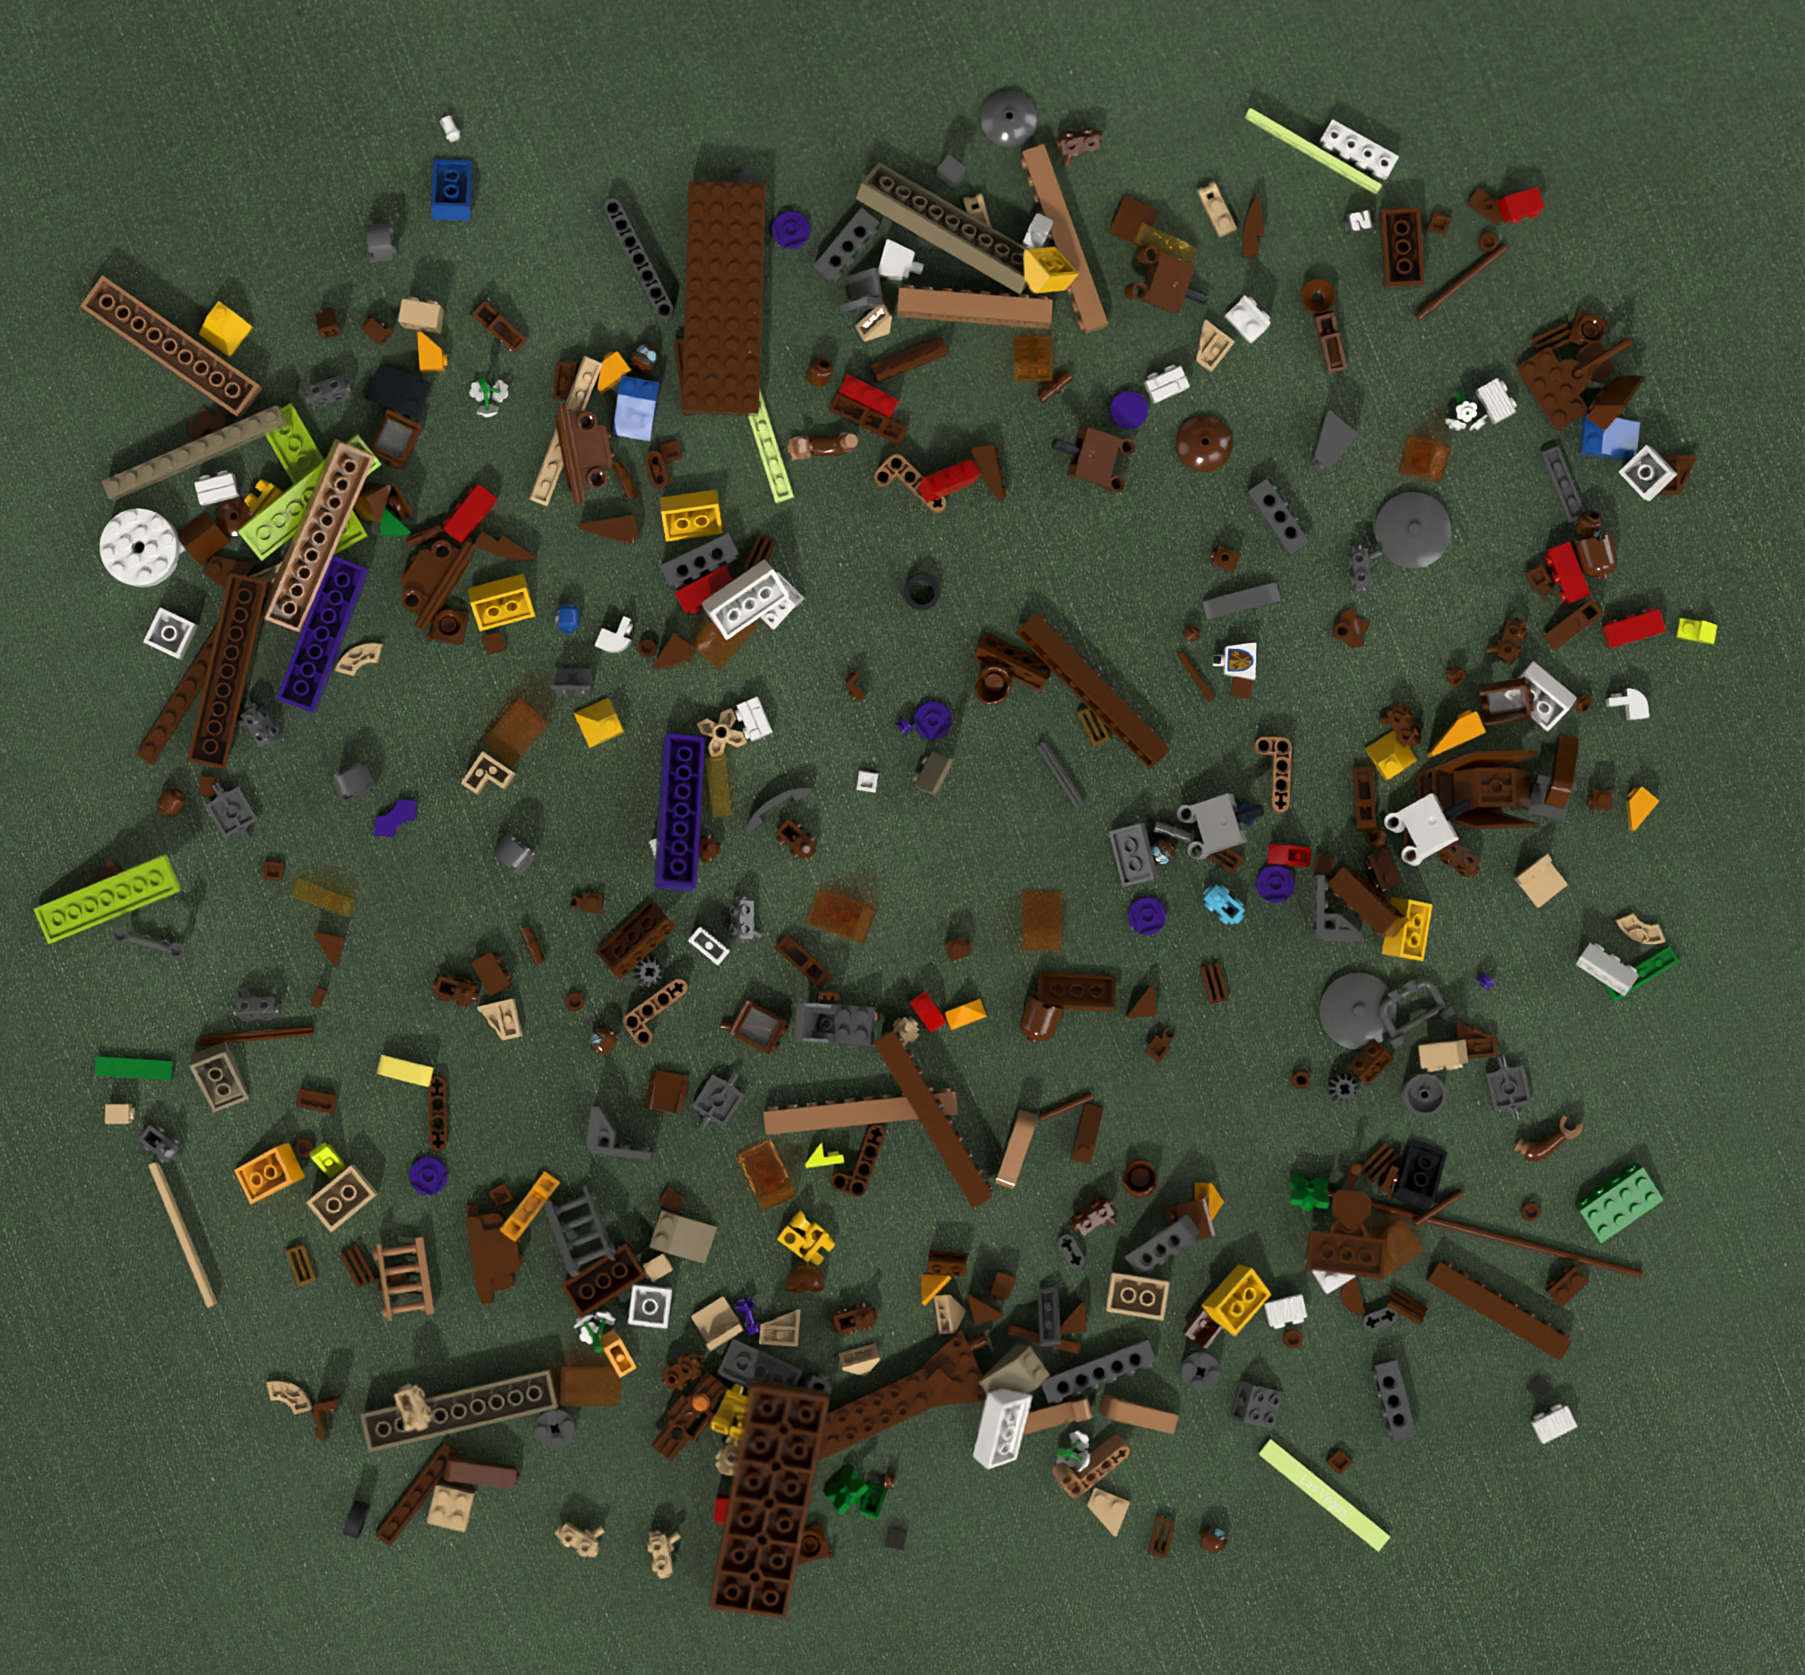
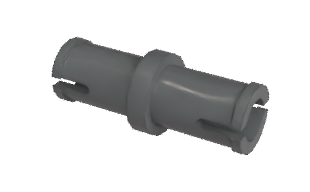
[1153,820,1193,843]

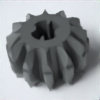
[630,954,664,987]
[1327,1073,1360,1105]

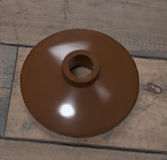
[216,498,255,536]

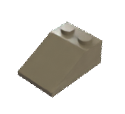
[913,752,953,797]
[189,1041,249,1113]
[650,1209,717,1264]
[978,1343,1049,1395]

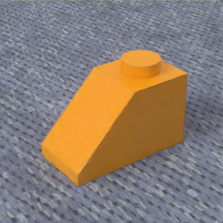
[417,332,448,373]
[597,351,632,394]
[1626,786,1659,831]
[600,1329,636,1378]

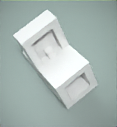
[595,616,633,653]
[1605,689,1649,720]

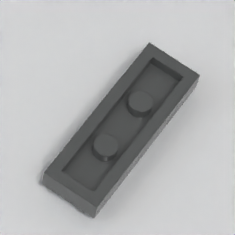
[1038,1287,1061,1346]

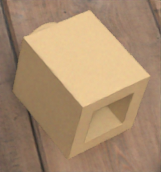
[105,1104,135,1124]
[643,1252,673,1282]

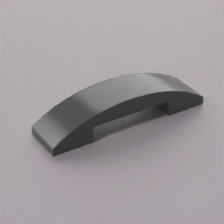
[1202,582,1281,621]
[745,788,812,833]

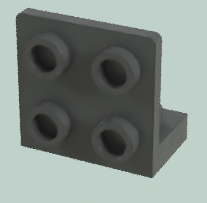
[839,268,883,314]
[551,668,592,696]
[1527,775,1576,821]
[1230,1380,1283,1429]

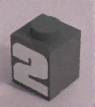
[1343,209,1373,236]

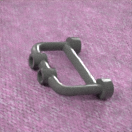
[112,927,186,958]
[1379,979,1455,1048]

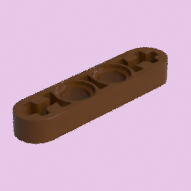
[428,1076,448,1151]
[1006,1324,1081,1354]

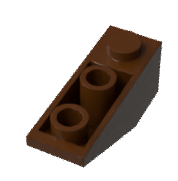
[971,444,1007,503]
[1543,599,1604,651]

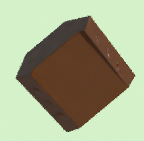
[644,1069,689,1114]

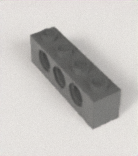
[813,207,880,284]
[1246,479,1310,557]
[660,533,740,589]
[1125,1214,1201,1276]
[1371,1358,1416,1441]

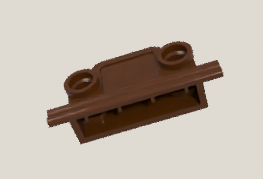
[554,404,614,504]
[400,540,476,631]
[465,1204,525,1304]

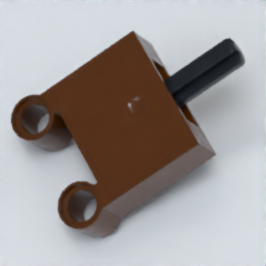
[1124,246,1208,314]
[1051,427,1135,492]

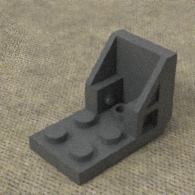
[1312,875,1363,942]
[795,1003,876,1046]
[586,1105,654,1160]

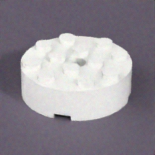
[100,509,180,587]

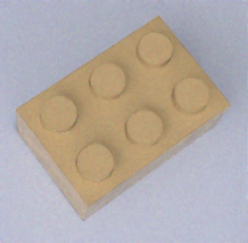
[306,1164,378,1232]
[1105,1271,1170,1320]

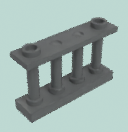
[544,1185,616,1277]

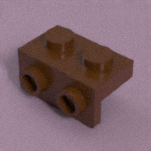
[927,1250,967,1277]
[1182,1306,1224,1350]

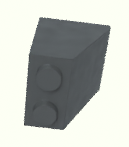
[1311,410,1359,474]

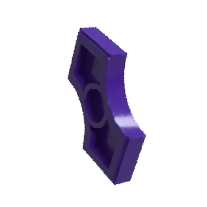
[374,799,417,837]

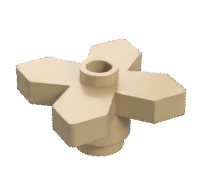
[697,708,747,758]

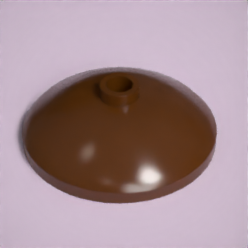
[1175,415,1233,472]

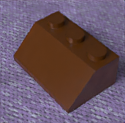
[1587,376,1645,431]

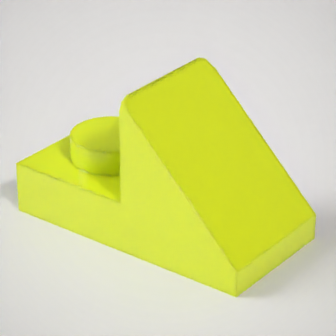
[1676,618,1717,644]
[309,1142,346,1179]
[805,1142,844,1168]

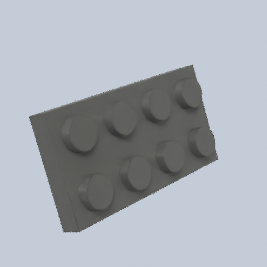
[717,1338,803,1388]

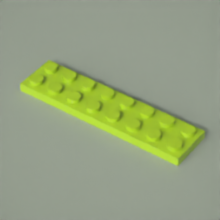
[266,403,368,555]
[237,434,381,561]
[34,854,181,944]

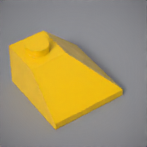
[199,301,253,357]
[574,697,624,748]
[1365,730,1418,781]

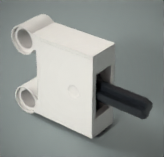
[1384,793,1472,866]

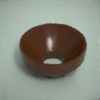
[1301,279,1336,314]

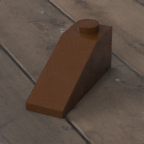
[578,515,640,545]
[1070,1103,1104,1164]

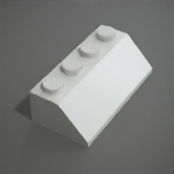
[701,560,790,640]
[973,1389,1032,1469]

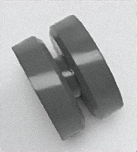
[1401,1073,1446,1116]

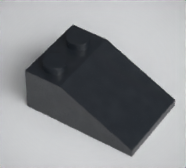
[365,363,434,421]
[1392,1139,1447,1211]

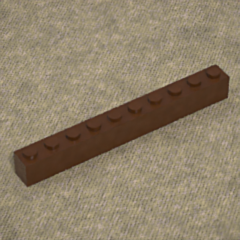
[1016,612,1171,770]
[873,1030,994,1208]

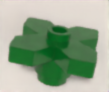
[1289,1174,1329,1211]
[822,1464,869,1515]

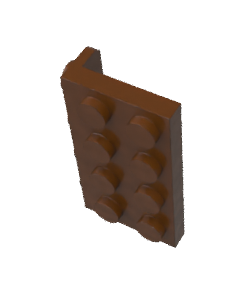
[596,899,676,980]

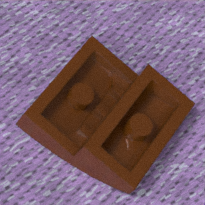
[1109,196,1160,247]

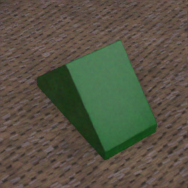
[380,508,413,537]
[859,1482,888,1520]

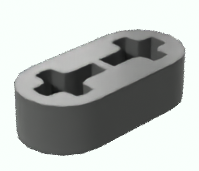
[1058,1234,1085,1269]
[1362,1306,1398,1331]

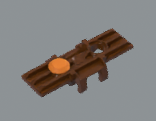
[650,1372,729,1462]

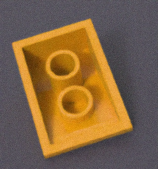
[1427,710,1486,758]
[234,1143,305,1204]

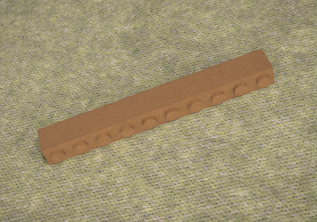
[1020,144,1108,334]
[764,1088,958,1135]

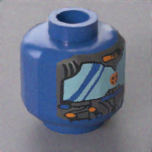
[555,604,580,633]

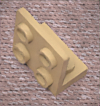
[1514,854,1567,908]
[691,1296,744,1351]

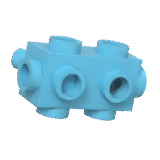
[1203,885,1245,925]

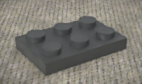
[1109,823,1158,887]

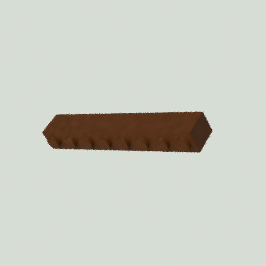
[1426,1260,1572,1361]

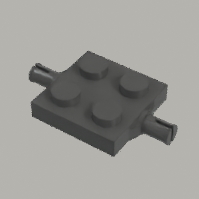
[205,782,259,843]
[1485,1056,1532,1121]
[692,1071,745,1130]

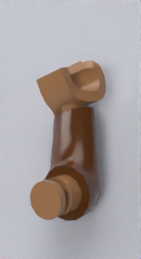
[788,432,858,459]
[1515,1115,1583,1162]

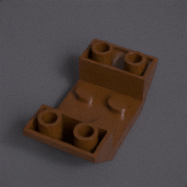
[1453,768,1530,810]

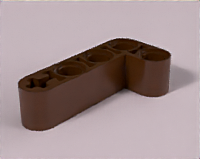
[1544,734,1579,809]
[831,1124,885,1197]

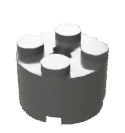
[364,222,396,263]
[332,763,377,804]
[491,833,537,876]
[1180,1350,1220,1391]
[536,1407,576,1448]

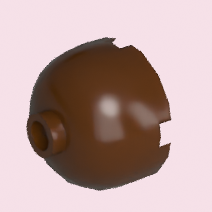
[786,1262,824,1293]

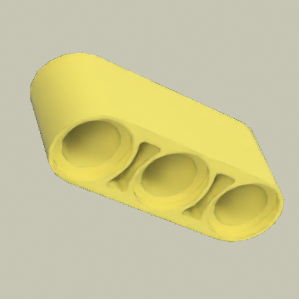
[377,1055,434,1087]

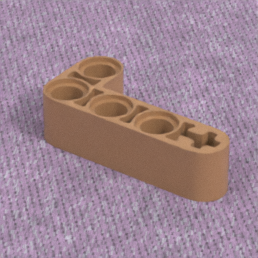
[874,454,946,514]
[1254,737,1292,813]
[623,979,688,1046]
[995,1109,1038,1189]
[1099,1394,1179,1434]
[1023,1396,1093,1435]
[1052,1435,1130,1498]

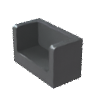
[936,154,966,190]

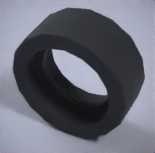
[904,574,940,610]
[343,1500,370,1539]

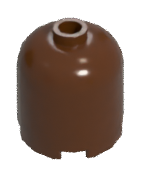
[1575,533,1618,580]
[1019,995,1064,1044]

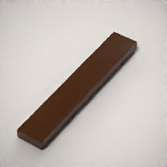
[375,1442,460,1546]

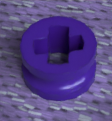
[895,717,913,736]
[1476,972,1495,991]

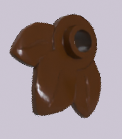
[188,408,225,438]
[1332,609,1370,647]

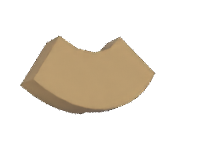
[335,643,383,676]
[1615,913,1666,944]
[266,1380,313,1414]

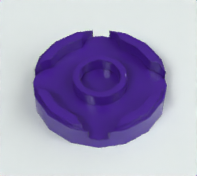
[772,211,810,250]
[1110,391,1148,430]
[914,702,952,740]
[1256,865,1295,903]
[1128,897,1166,935]
[409,1157,448,1195]

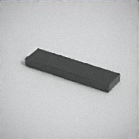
[1540,445,1585,523]

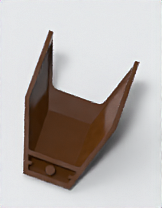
[1417,750,1539,829]

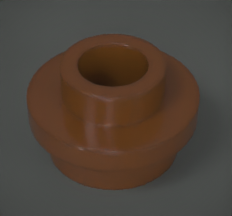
[1182,625,1200,642]
[1574,694,1591,713]
[1291,1070,1310,1089]

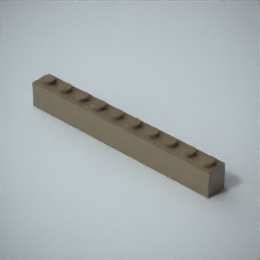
[102,405,288,501]

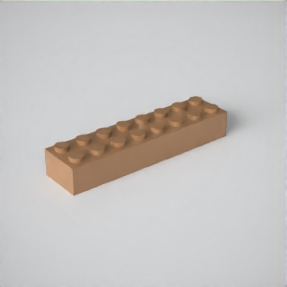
[897,285,1053,329]

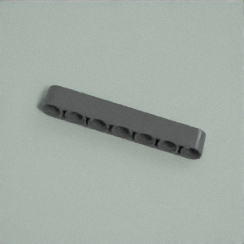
[604,198,674,320]

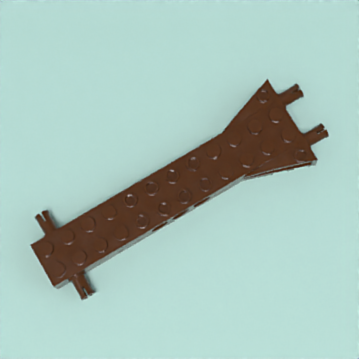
[817,1328,989,1462]

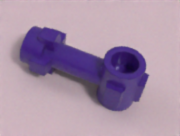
[735,1298,760,1335]

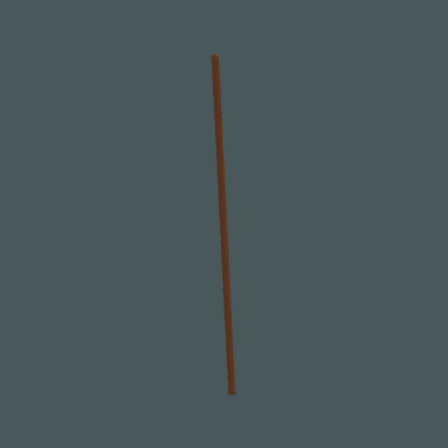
[1325,1189,1642,1278]

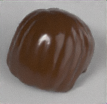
[974,664,1012,706]
[1122,1159,1158,1198]

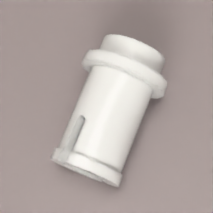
[440,116,460,142]

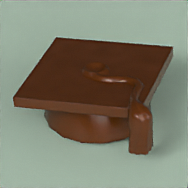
[1568,309,1608,347]
[387,485,414,520]
[426,607,469,645]
[798,1523,835,1565]

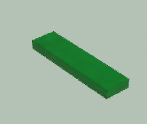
[1604,945,1679,1002]
[95,1056,174,1080]

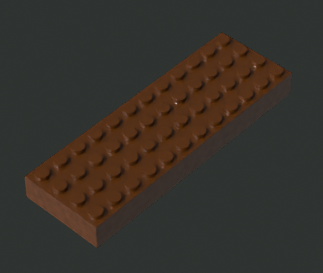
[682,181,766,416]
[709,1380,829,1619]

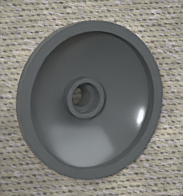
[980,90,1037,148]

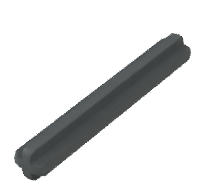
[1037,741,1085,809]

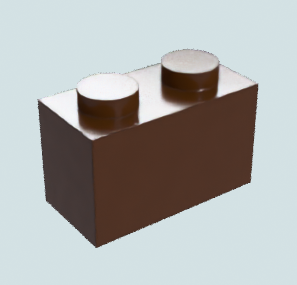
[471,951,512,996]

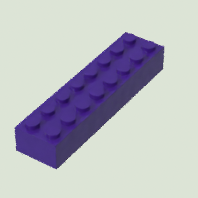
[276,556,370,714]
[654,733,705,892]

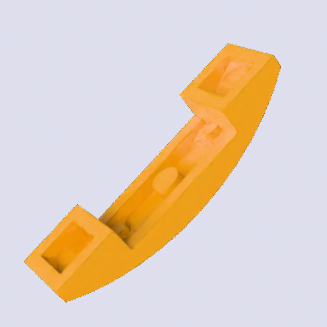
[500,1171,560,1242]

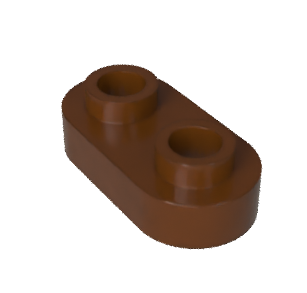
[645,451,671,488]

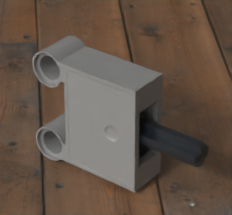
[1177,793,1265,860]

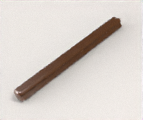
[199,1025,314,1046]

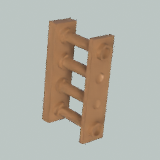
[373,1236,434,1321]

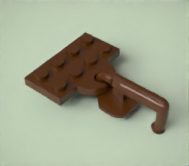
[1516,338,1631,432]
[1305,1163,1386,1279]

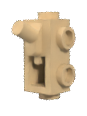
[884,1017,919,1050]
[394,1383,432,1431]
[715,1435,739,1476]
[555,1522,605,1558]
[647,1530,681,1579]

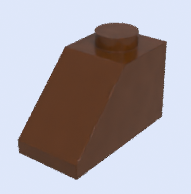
[315,308,343,339]

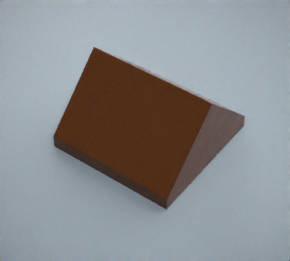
[354,482,391,523]
[177,511,231,565]
[967,1292,1004,1325]

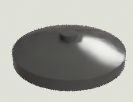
[1374,492,1451,569]
[1319,973,1396,1050]

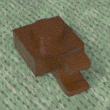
[1377,1165,1400,1200]

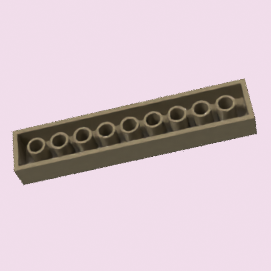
[856,162,1028,294]
[360,1368,559,1452]

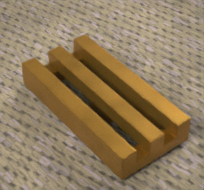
[1077,708,1111,747]
[285,1244,317,1287]

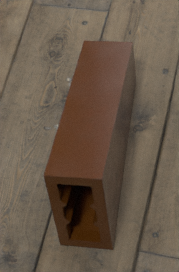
[444,1454,520,1489]

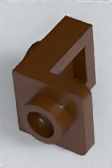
[845,672,866,702]

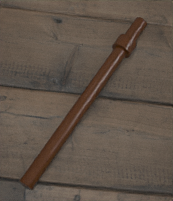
[1415,244,1508,321]

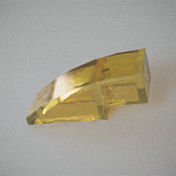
[1134,223,1197,264]
[706,755,732,818]
[291,879,356,918]

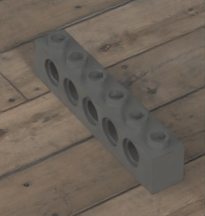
[1041,1338,1156,1404]

